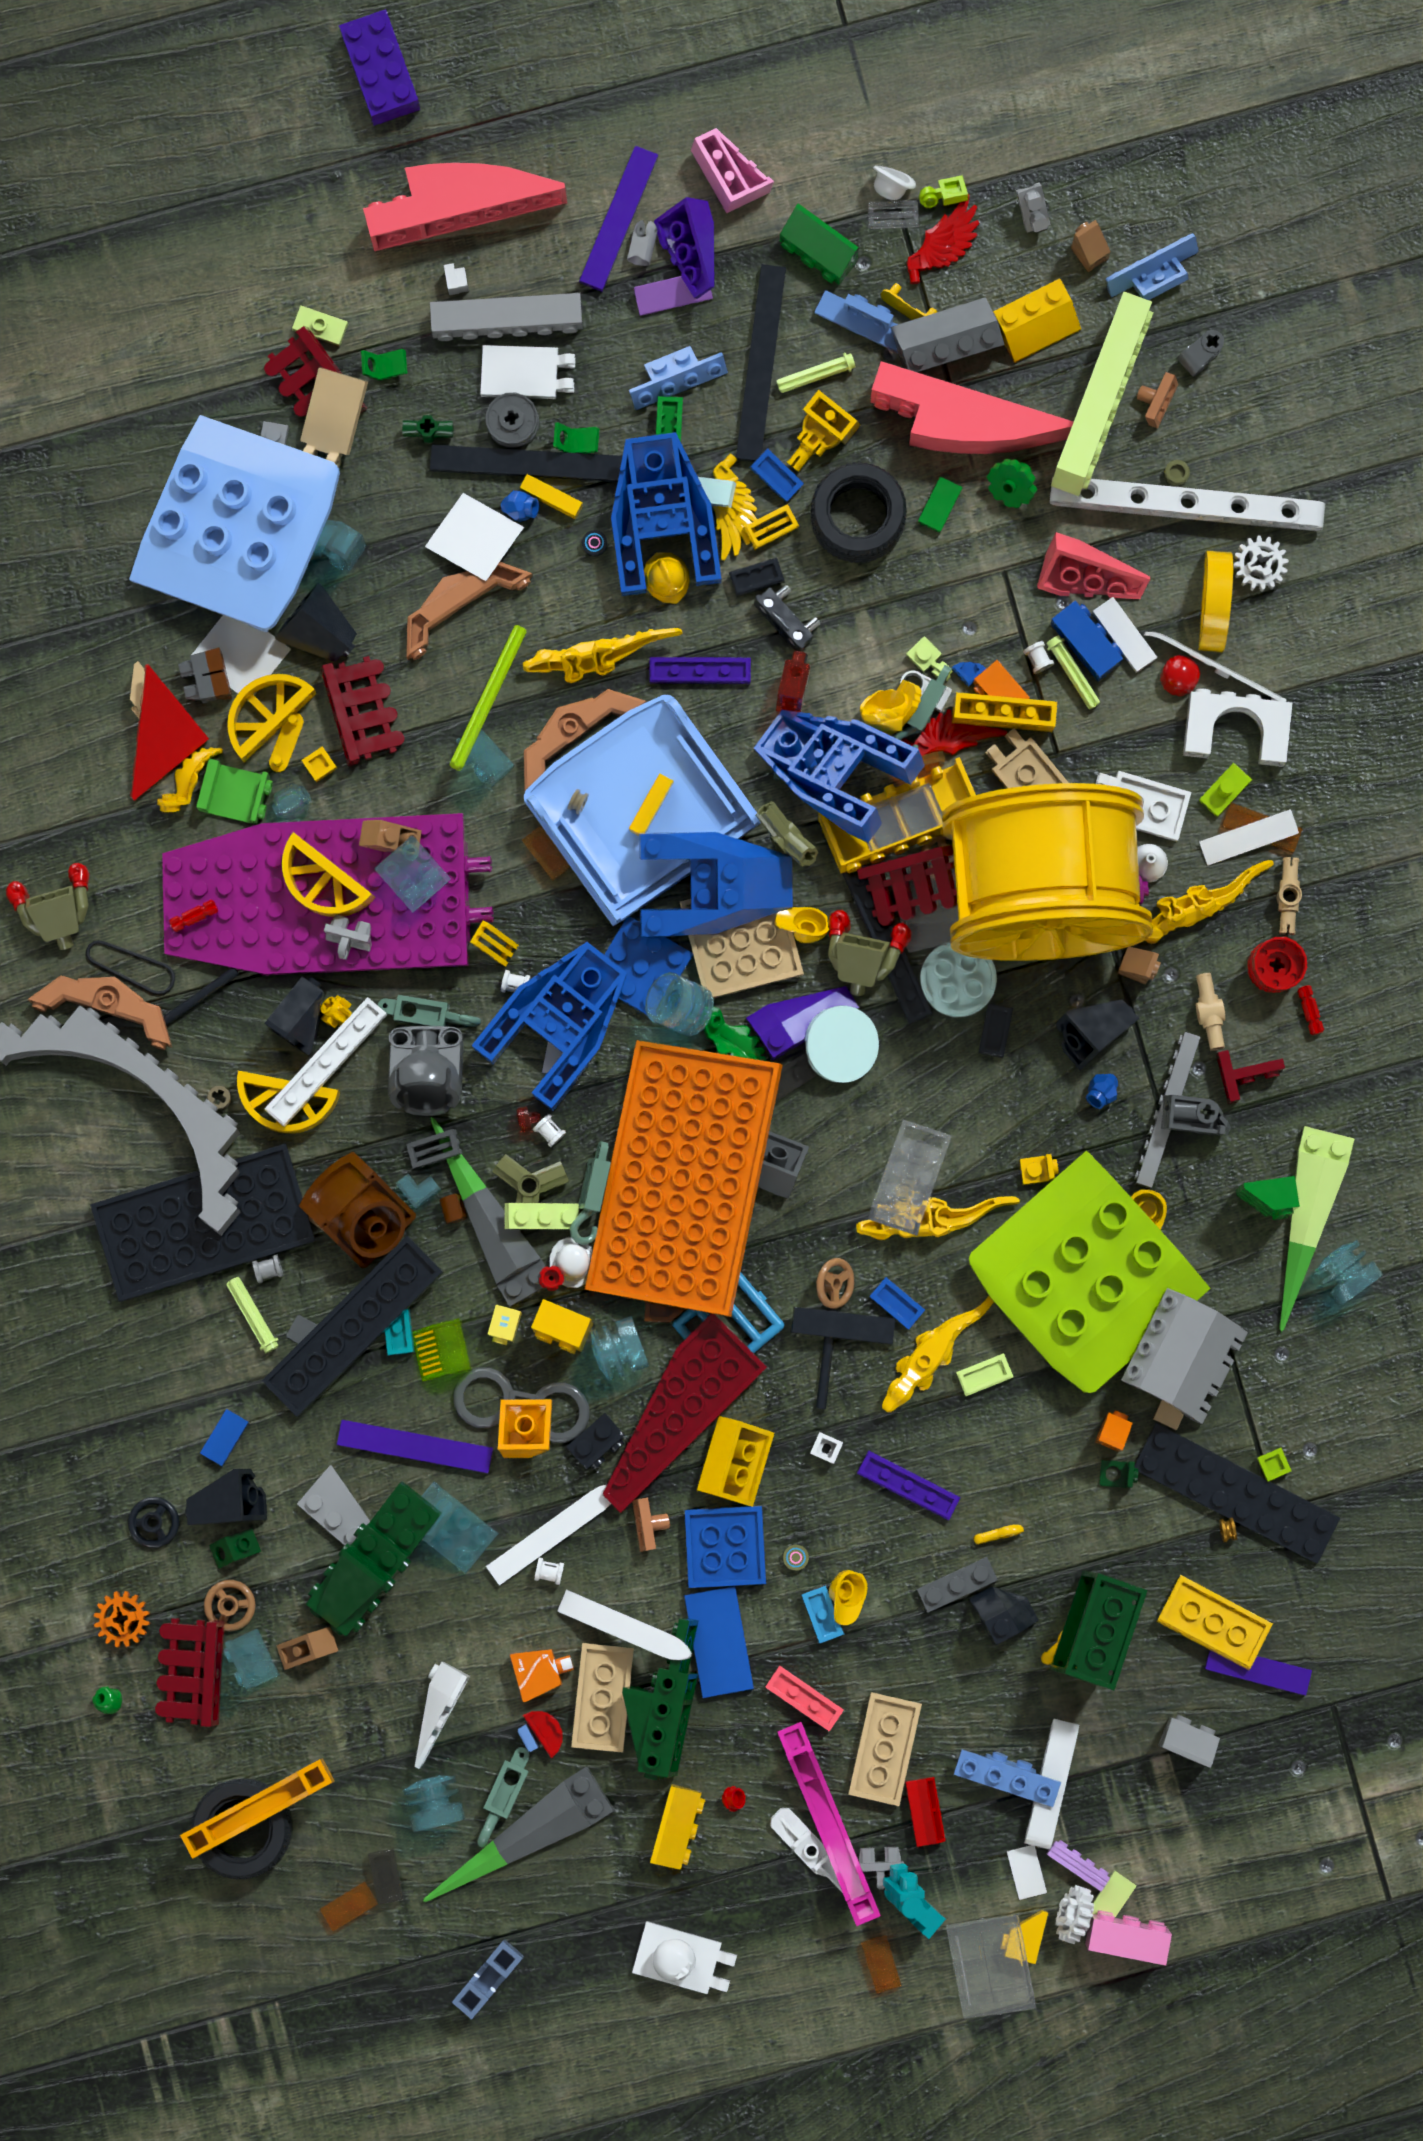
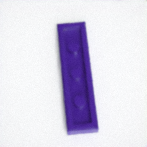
[650,657,751,684]
[857,1451,961,1520]
[1205,1650,1312,1696]

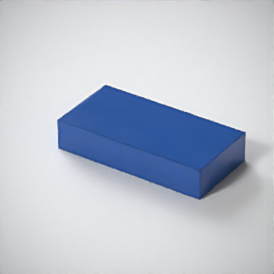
[749,449,804,502]
[869,1277,925,1330]
[200,1409,249,1466]

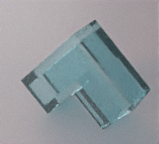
[396,1174,441,1209]

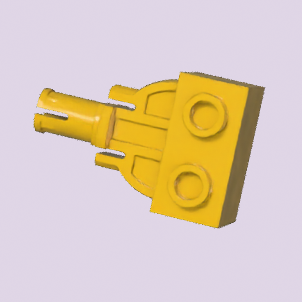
[787,390,861,472]

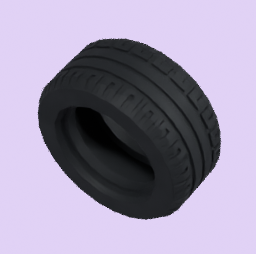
[811,462,907,563]
[191,1778,292,1879]

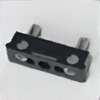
[754,585,820,654]

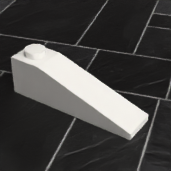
[415,1662,470,1769]

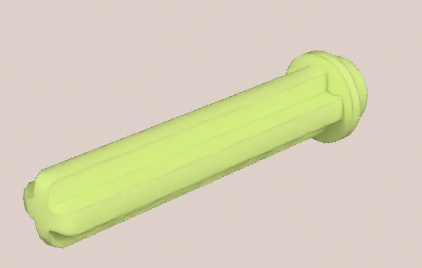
[777,353,856,393]
[1046,635,1100,709]
[227,1277,279,1354]

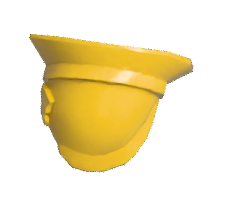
[644,552,690,604]

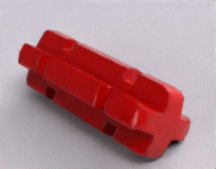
[169,900,218,932]
[1297,985,1324,1035]

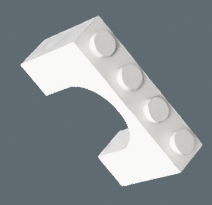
[1183,689,1292,767]

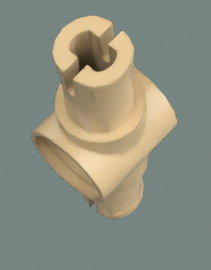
[1276,857,1302,935]
[1196,973,1225,1051]

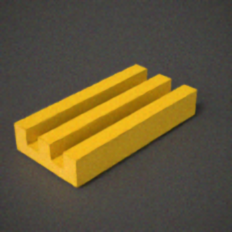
[743,504,799,550]
[470,921,519,967]

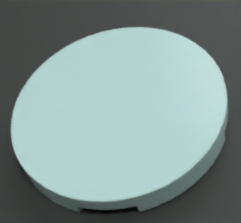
[920,941,997,1017]
[804,1006,879,1082]

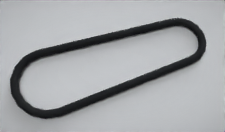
[86,940,175,995]

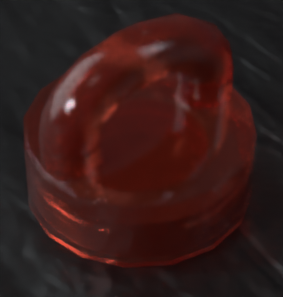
[516,1106,541,1132]

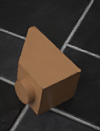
[276,1627,338,1670]

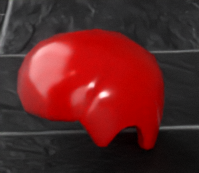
[1160,655,1200,697]

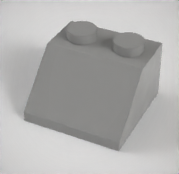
[1158,1714,1220,1768]

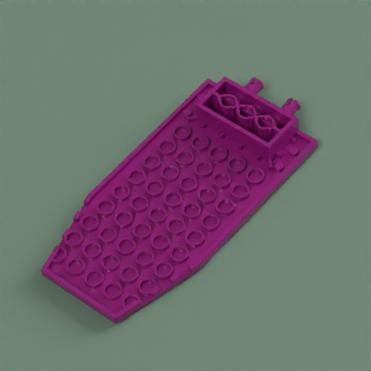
[162,813,494,975]

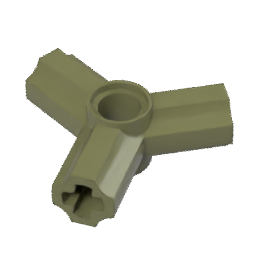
[755,801,818,867]
[492,1154,569,1203]

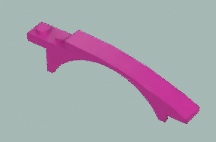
[778,1722,881,1926]

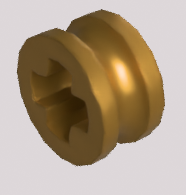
[1219,1518,1237,1542]

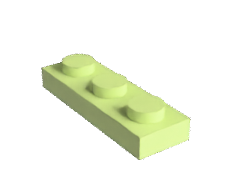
[505,1203,579,1229]

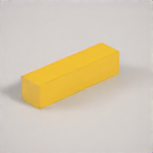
[520,474,583,519]
[629,773,674,836]

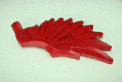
[907,194,980,284]
[901,709,1007,758]

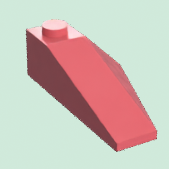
[1037,532,1150,599]

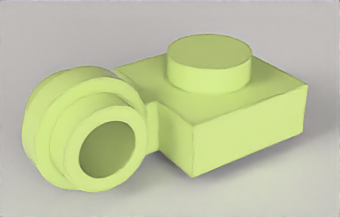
[906,636,953,681]

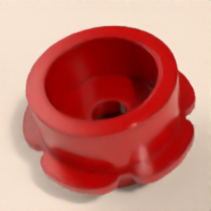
[539,1266,564,1291]
[722,1786,746,1812]

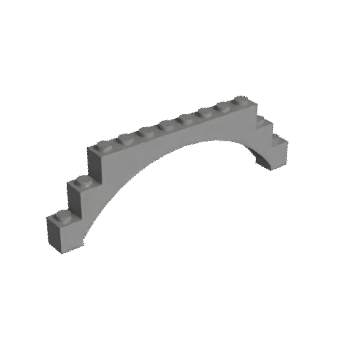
[0,1006,240,1236]

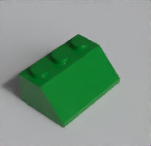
[780,203,858,285]
[1236,1176,1300,1220]

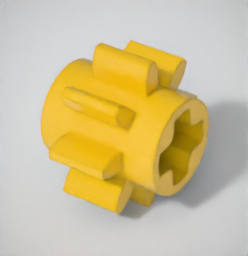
[321,995,352,1028]

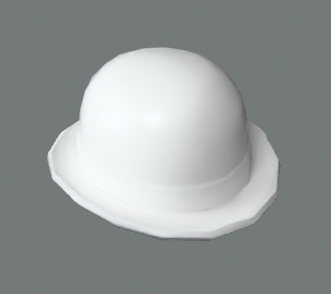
[873,166,916,200]
[549,1237,593,1288]

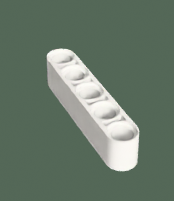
[1024,1719,1079,1850]

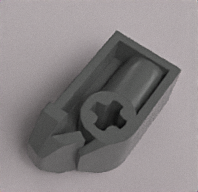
[1161,1095,1231,1136]

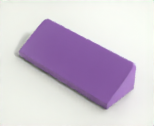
[634,276,713,316]

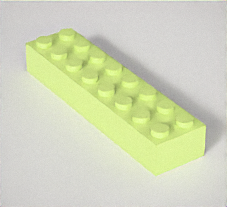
[1051,292,1154,496]

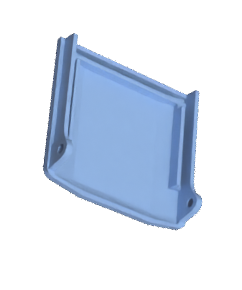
[129,415,340,632]
[524,695,761,926]

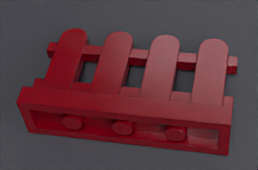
[264,326,368,417]
[321,656,404,766]
[857,845,958,926]
[155,1618,225,1727]

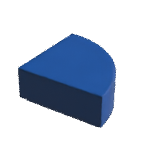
[952,662,986,687]

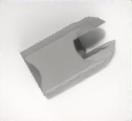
[627,220,657,266]

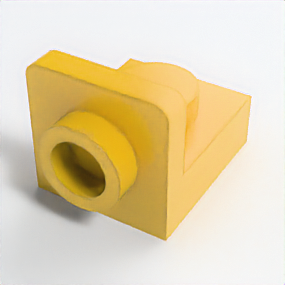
[1019,1154,1059,1185]

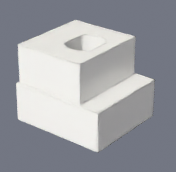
[444,263,469,295]
[810,1432,843,1464]

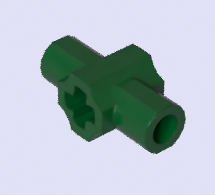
[402,415,454,443]

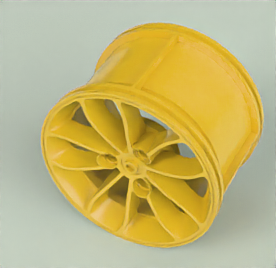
[942,783,1153,961]

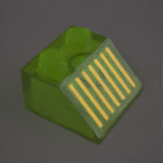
[412,1318,472,1382]

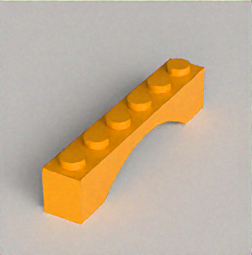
[180,1758,335,1859]

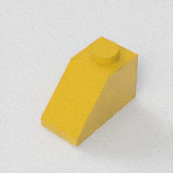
[1000,1910,1048,1964]

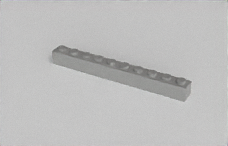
[1134,1032,1200,1189]

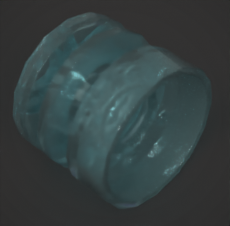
[645,972,714,1037]
[1314,1239,1383,1306]
[590,1316,649,1381]
[403,1775,465,1833]

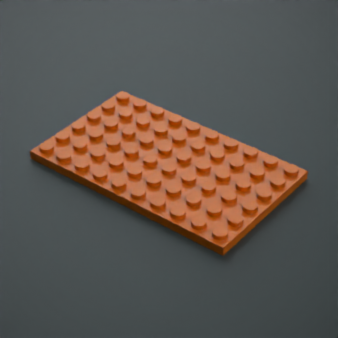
[585,1040,783,1317]

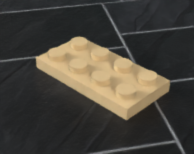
[571,1643,634,1753]
[848,1692,922,1806]

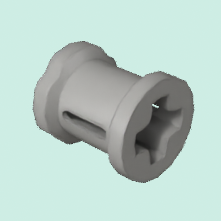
[252,1255,283,1283]

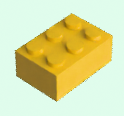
[531,1299,594,1354]

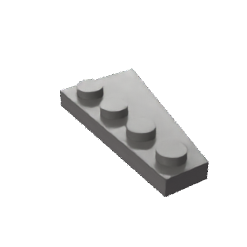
[297,1465,370,1545]

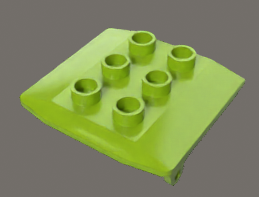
[969,1150,1211,1393]

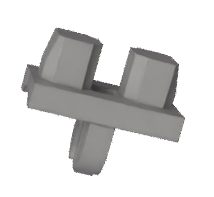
[1016,182,1051,233]
[324,915,372,959]
[859,1847,904,1890]

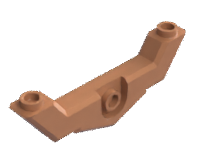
[407,562,533,660]
[524,689,647,791]
[27,975,173,1050]

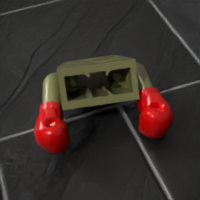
[6,863,90,950]
[828,910,912,996]

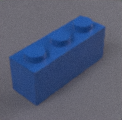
[1050,601,1123,682]

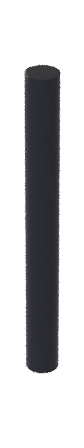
[164,968,239,1026]
[816,1308,838,1409]

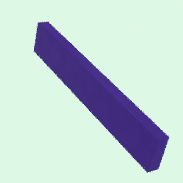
[579,146,658,292]
[337,1420,493,1473]

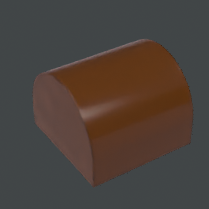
[439,1194,467,1224]

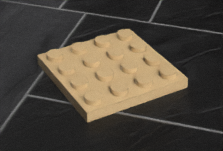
[680,899,804,1001]

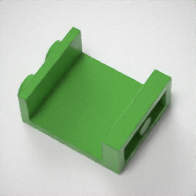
[196,759,273,825]

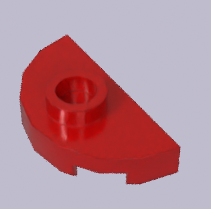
[523,1711,563,1758]

